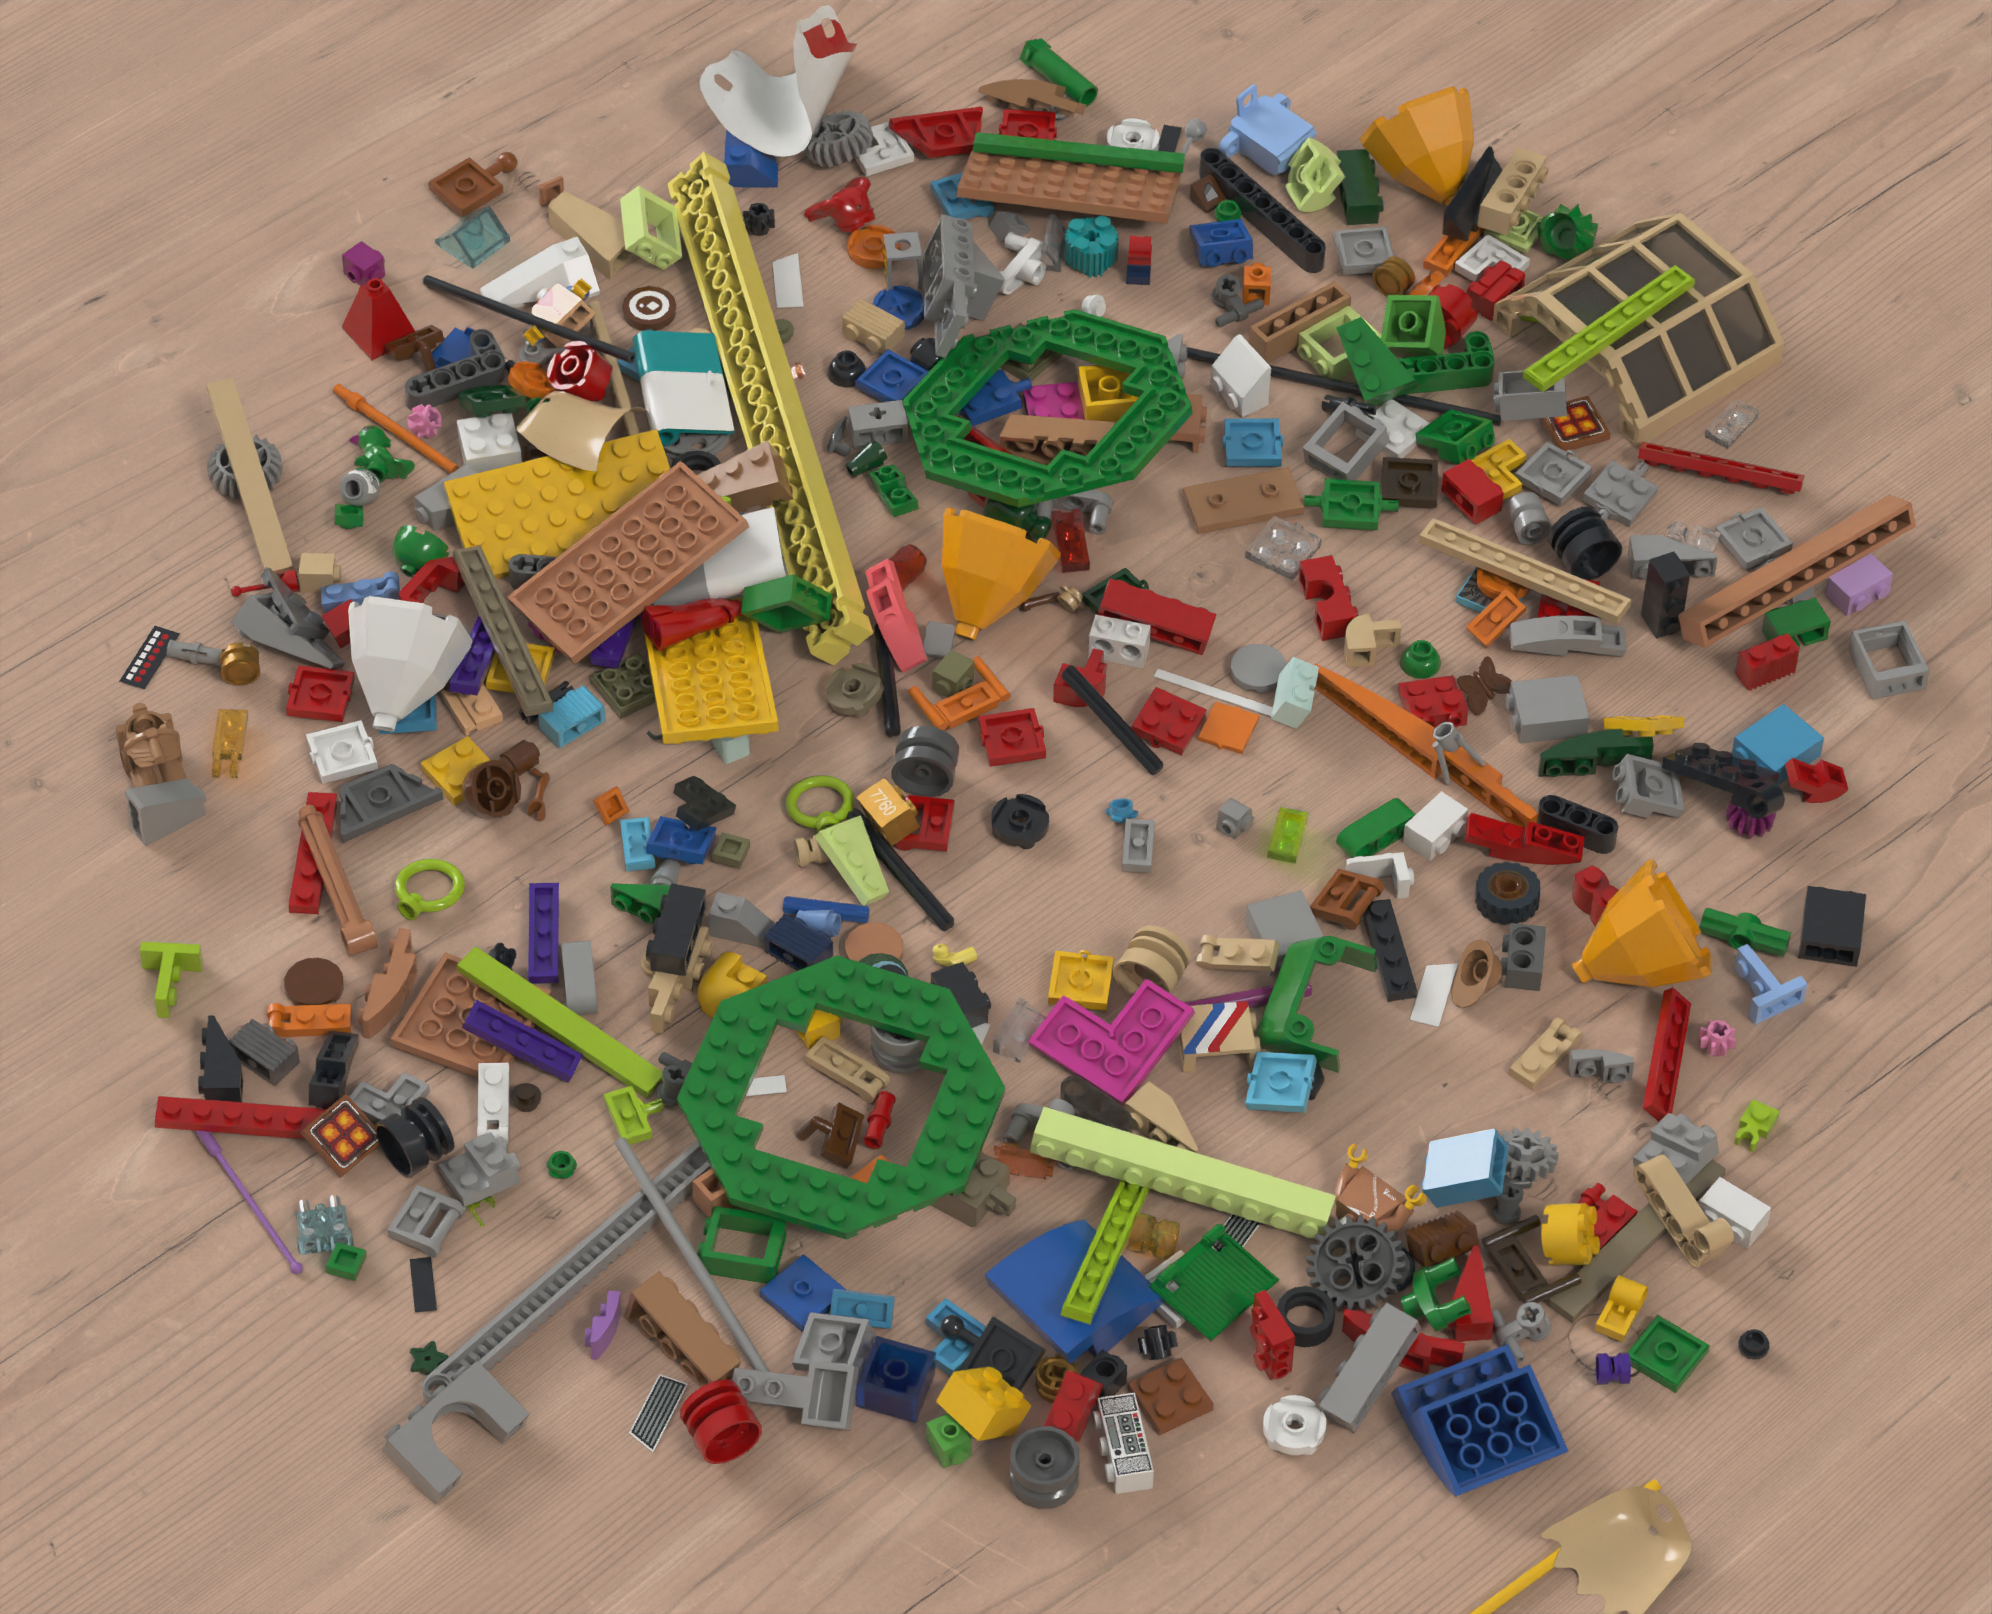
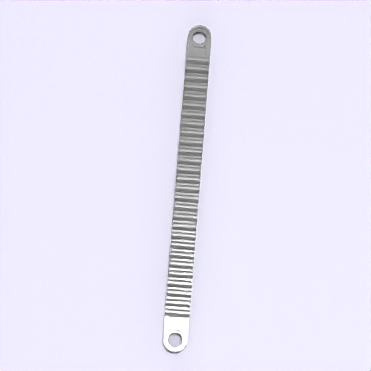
[422,1141,711,1404]

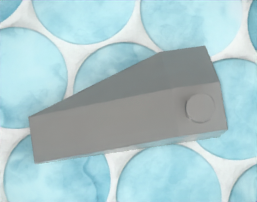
[231,593,345,669]

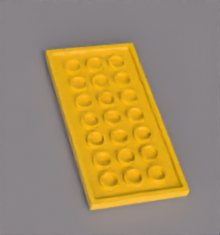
[443,429,670,579]
[643,598,779,744]

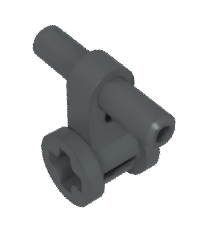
[1211,274,1264,328]
[656,1052,693,1106]
[1493,1175,1532,1224]

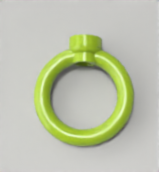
[785,775,855,832]
[395,859,465,920]

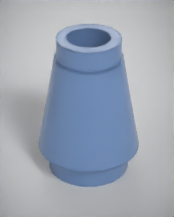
[796,910,841,937]

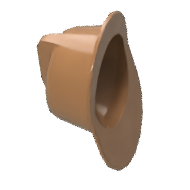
[1451,939,1502,1008]

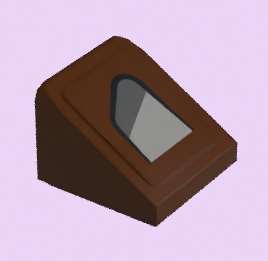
[1190,174,1227,213]

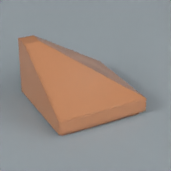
[538,175,564,206]

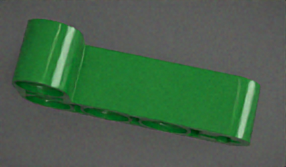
[1398,331,1495,394]

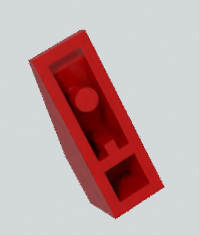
[1447,1245,1494,1342]

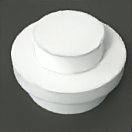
[1081,294,1106,317]

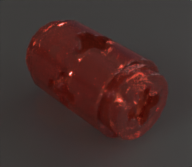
[890,544,927,592]

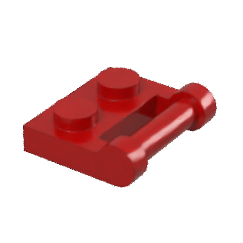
[895,795,955,852]

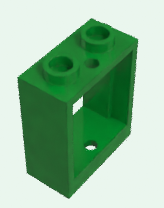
[741,574,832,634]
[697,1206,787,1284]

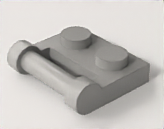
[388,1185,466,1258]

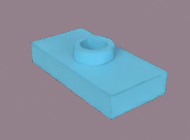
[620,817,655,871]

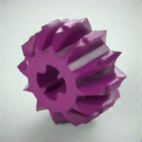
[1726,798,1776,839]

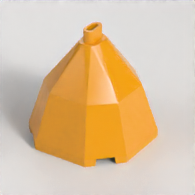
[1359,86,1474,206]
[942,507,1061,641]
[1572,859,1713,987]

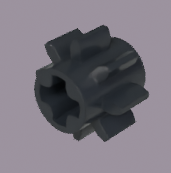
[743,203,775,236]
[1137,1325,1178,1360]

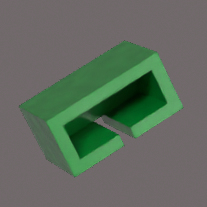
[1762,598,1831,648]

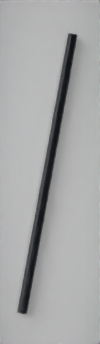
[1187,347,1501,426]

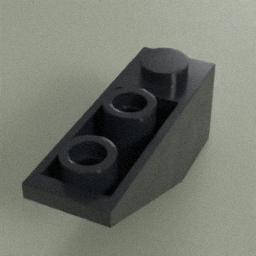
[198,1015,244,1102]

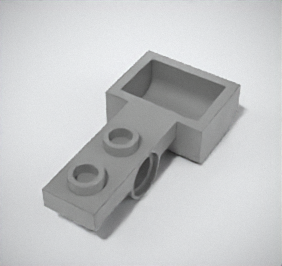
[732,1361,859,1431]

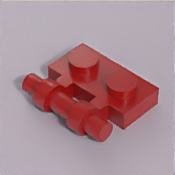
[1577,1183,1637,1250]

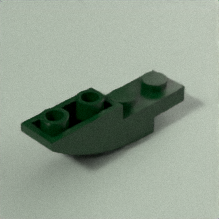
[1538,729,1654,777]

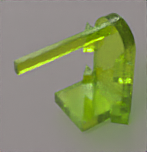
[468,1195,496,1227]

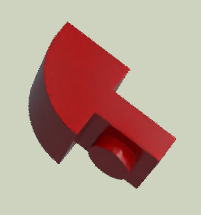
[1785,758,1849,803]

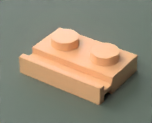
[441,684,503,736]

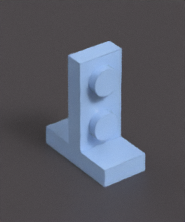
[1734,944,1807,1025]

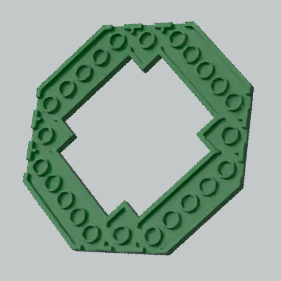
[903,309,1193,508]
[677,956,1005,1240]

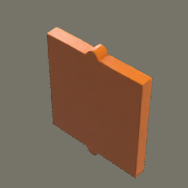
[1198,701,1260,754]

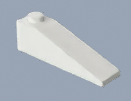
[480,237,600,308]

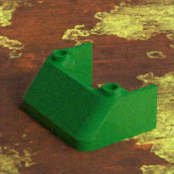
[1257,936,1377,1073]

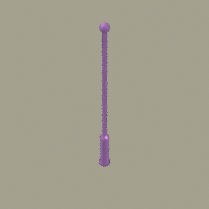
[195,1131,303,1274]

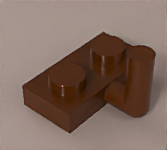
[384,325,445,372]
[797,1102,865,1168]

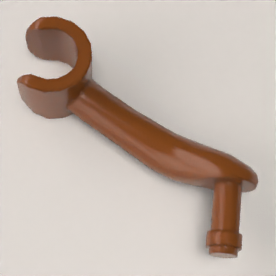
[528,768,550,821]

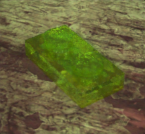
[1267,807,1308,864]

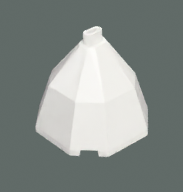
[348,596,473,732]

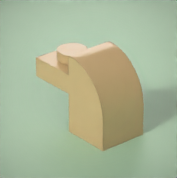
[1344,613,1401,668]

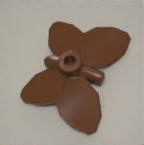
[1457,656,1512,715]

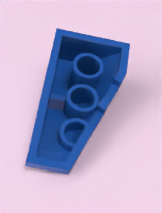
[724,129,778,188]

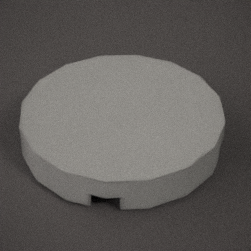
[1230,644,1287,693]

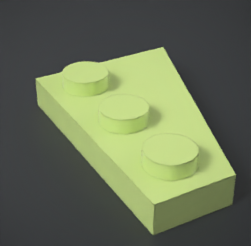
[814,815,889,906]

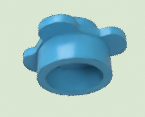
[1105,798,1139,823]

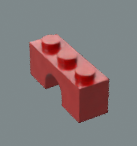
[1298,555,1359,641]

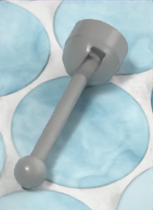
[1181,119,1207,155]

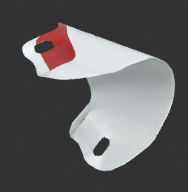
[700,5,858,157]

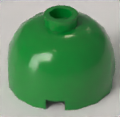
[392,525,450,578]

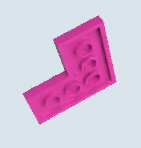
[1028,979,1195,1107]

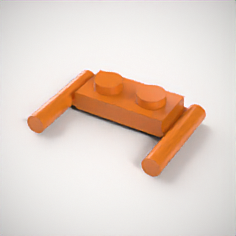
[908,656,1011,731]

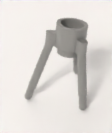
[1432,722,1486,785]

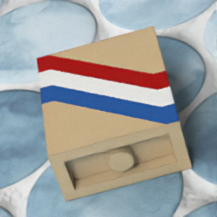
[1178,1001,1261,1072]

